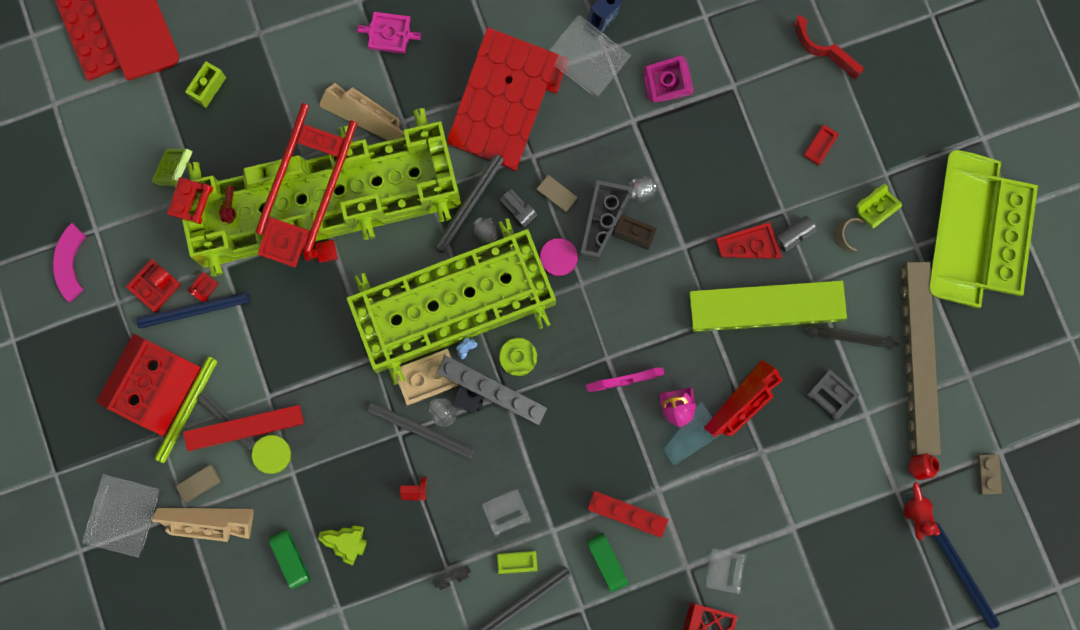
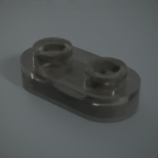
[432,565,471,590]

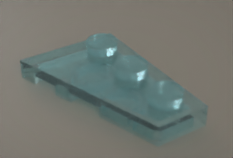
[663,402,722,466]

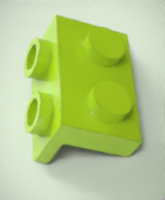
[856,184,902,229]

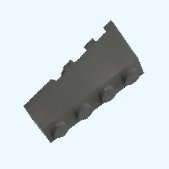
[580,180,634,262]

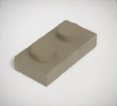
[977,455,1002,494]

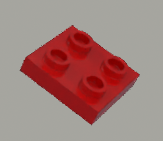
[126,259,182,313]

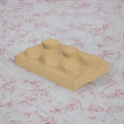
[396,349,460,406]

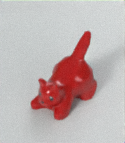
[903,482,940,540]

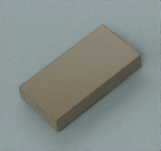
[537,175,578,213]

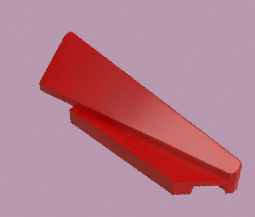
[704,360,783,437]

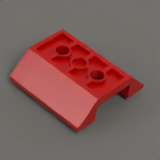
[96,333,201,437]

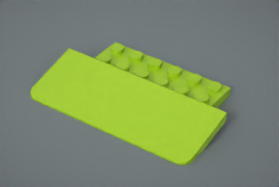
[929,150,1038,309]

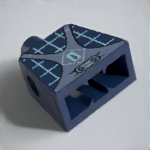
[586,0,622,36]

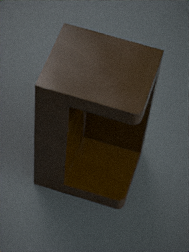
[614,214,657,250]

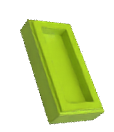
[497,551,538,574]

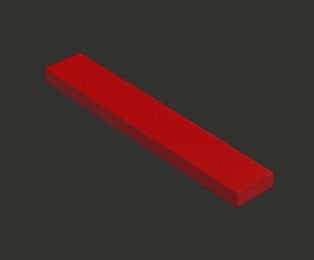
[183,405,304,452]

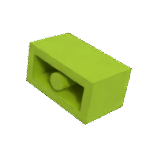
[185,61,226,108]

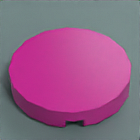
[540,238,578,276]

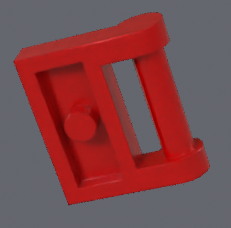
[167,177,214,225]

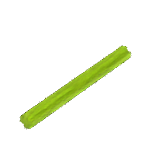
[155,356,217,463]

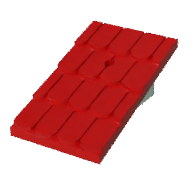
[447,27,559,171]

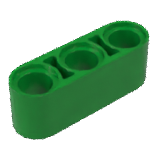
[268,529,310,589]
[586,533,629,593]

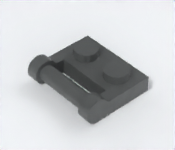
[806,370,859,421]

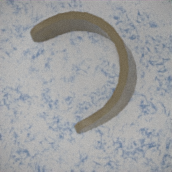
[834,218,864,252]

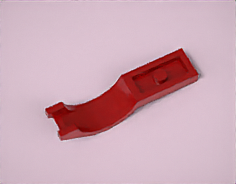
[794,15,864,80]

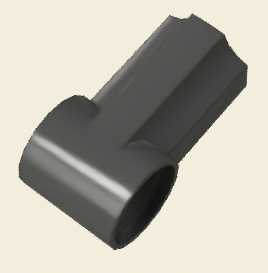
[500,189,538,228]

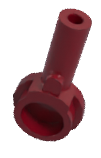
[219,186,236,224]

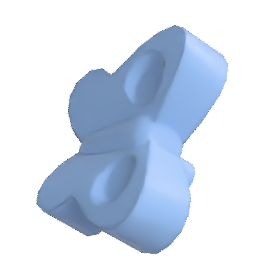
[456,337,477,359]

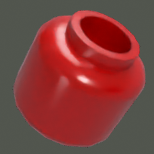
[908,453,939,480]

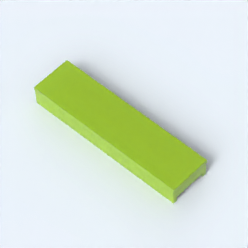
[689,281,847,332]

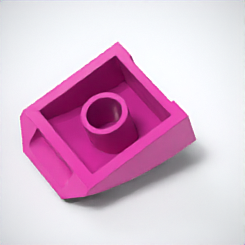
[643,55,694,102]

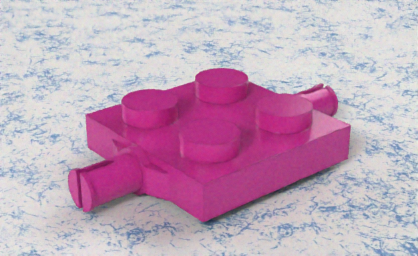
[357,12,421,54]

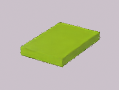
[151,149,193,186]

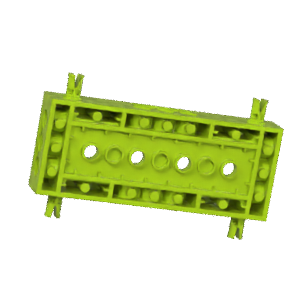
[347,219,556,385]

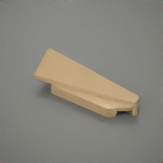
[319,83,404,141]
[152,508,254,542]

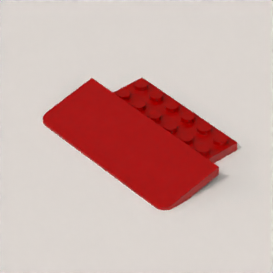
[55,0,179,81]

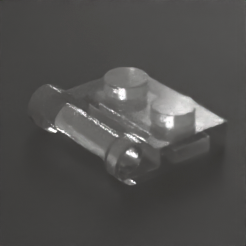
[482,489,531,537]
[706,548,747,594]

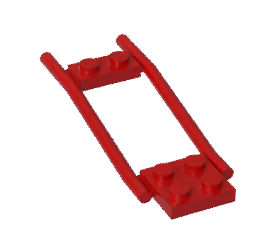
[255,103,358,267]

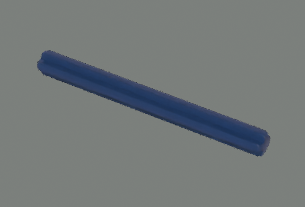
[136,292,250,329]
[933,523,1000,630]

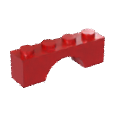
[587,491,669,538]

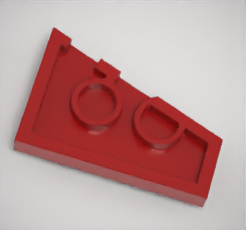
[715,222,782,259]

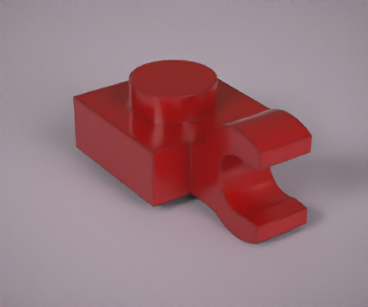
[303,240,338,263]

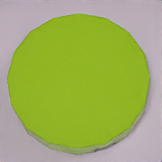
[499,338,537,376]
[252,435,292,474]

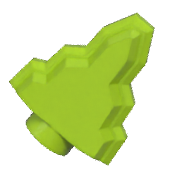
[318,525,367,565]

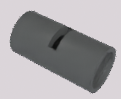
[775,216,817,252]

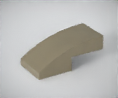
[176,465,222,503]

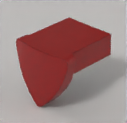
[187,272,219,302]
[400,477,427,501]

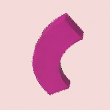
[53,223,86,303]
[586,368,665,392]

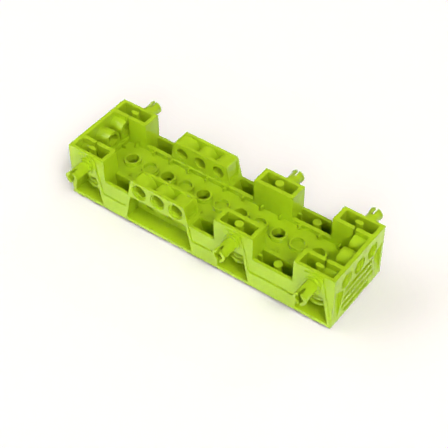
[175,108,461,277]

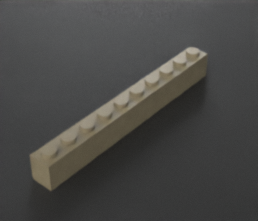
[900,262,941,456]

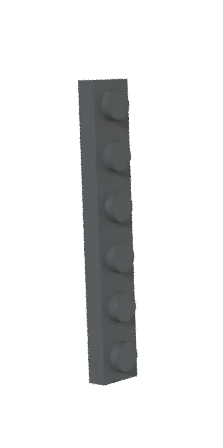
[436,355,547,425]

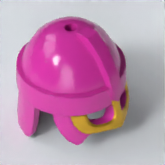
[660,387,696,427]

